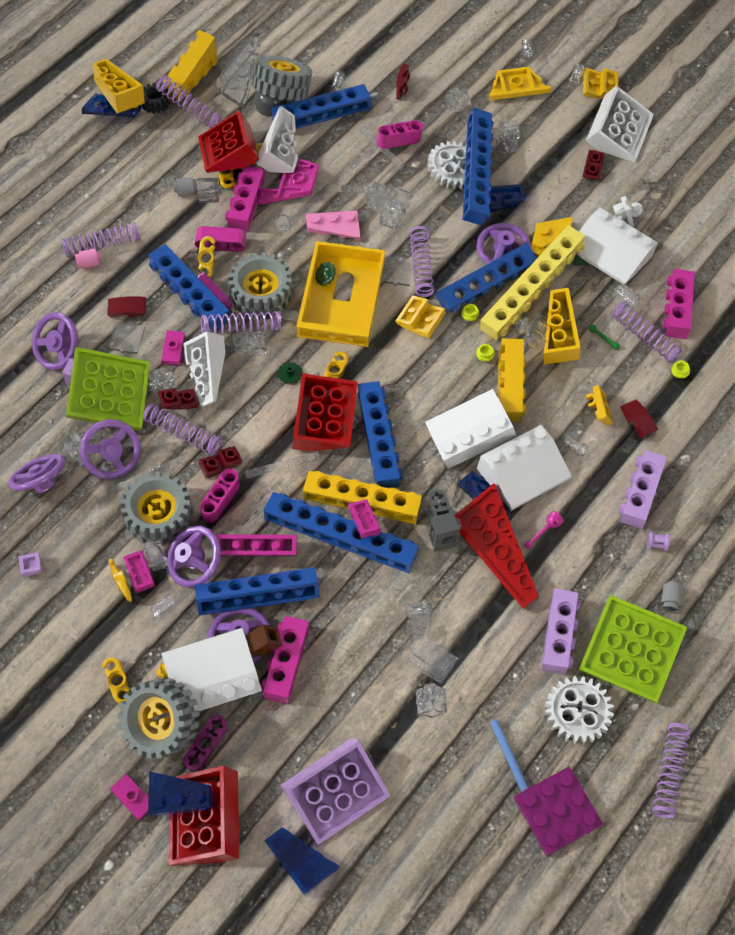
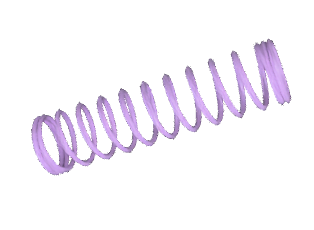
[156,75,222,129]
[61,222,140,257]
[410,226,435,297]
[612,301,683,363]
[201,311,281,334]
[143,403,222,456]
[652,723,692,818]

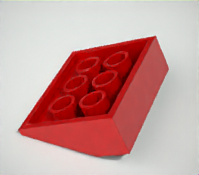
[198,110,259,173]
[292,373,358,452]
[169,766,239,866]

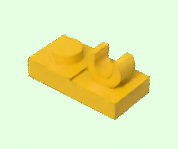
[586,385,613,426]

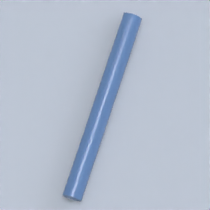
[490,719,529,792]

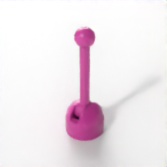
[524,511,564,549]

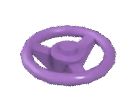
[476,223,531,271]
[32,312,79,371]
[80,419,141,480]
[8,454,65,493]
[167,526,221,588]
[208,608,271,663]

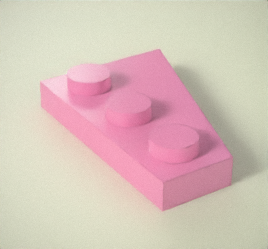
[306,210,360,242]

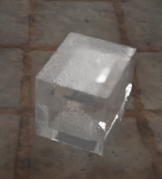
[197,178,223,203]

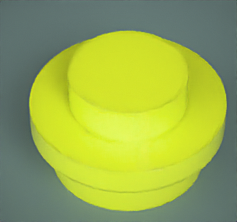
[461,304,479,321]
[476,344,495,362]
[671,361,690,378]

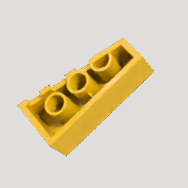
[163,30,218,101]
[92,59,145,113]
[544,288,581,365]
[498,338,526,422]

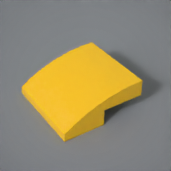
[583,68,618,99]
[395,296,446,338]

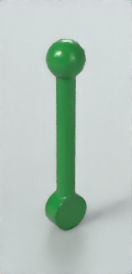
[589,324,620,350]

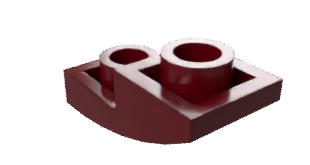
[396,63,410,100]
[582,149,605,181]
[107,296,147,318]
[158,388,199,410]
[620,399,658,438]
[198,446,243,479]

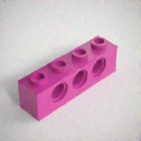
[225,166,265,232]
[663,269,695,339]
[216,534,298,557]
[261,616,309,704]

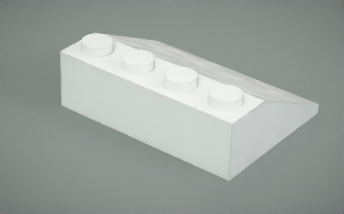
[586,86,654,162]
[567,208,658,285]
[425,389,517,469]
[477,425,572,511]
[162,628,262,711]

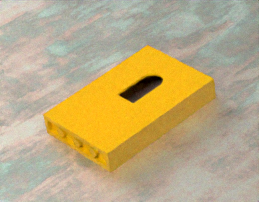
[296,241,385,347]

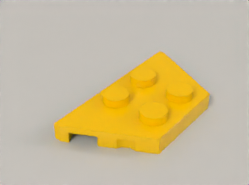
[489,67,551,101]
[531,217,573,274]

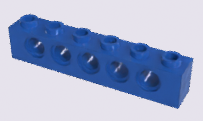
[271,84,371,129]
[435,242,537,313]
[149,244,231,332]
[357,381,403,488]
[195,567,320,616]

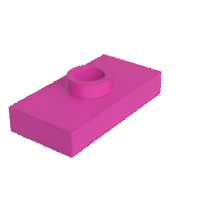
[161,330,185,365]
[348,499,381,539]
[123,550,155,593]
[110,774,155,821]

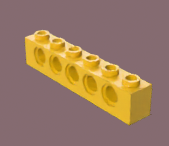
[303,471,422,525]

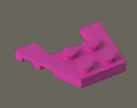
[258,159,319,205]

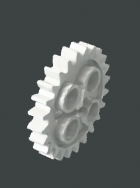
[427,141,466,189]
[545,676,614,745]

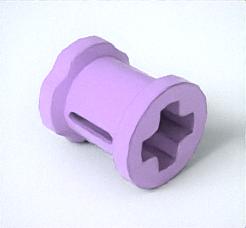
[647,531,670,551]

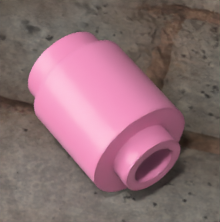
[75,248,102,269]

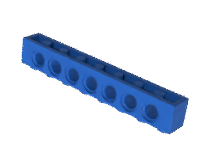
[462,108,494,226]
[263,492,419,574]

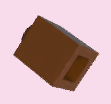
[246,624,282,656]

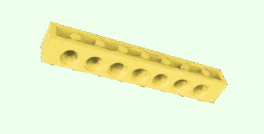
[480,225,585,341]

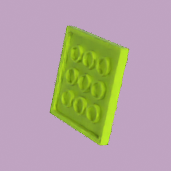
[65,347,150,431]
[579,595,687,704]

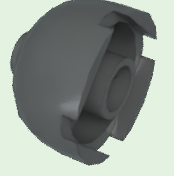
[255,91,287,117]

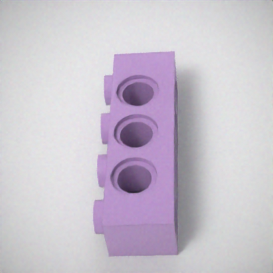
[619,450,667,529]
[541,588,581,675]

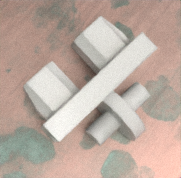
[613,196,643,227]

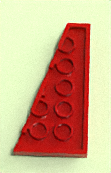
[455,483,539,610]

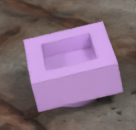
[18,552,42,577]

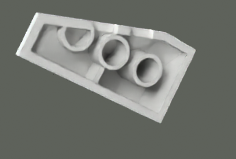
[256,106,298,173]
[183,332,225,407]

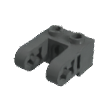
[427,489,461,552]

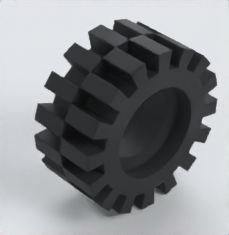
[141,83,170,114]

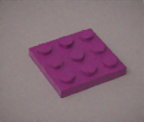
[513,766,603,857]

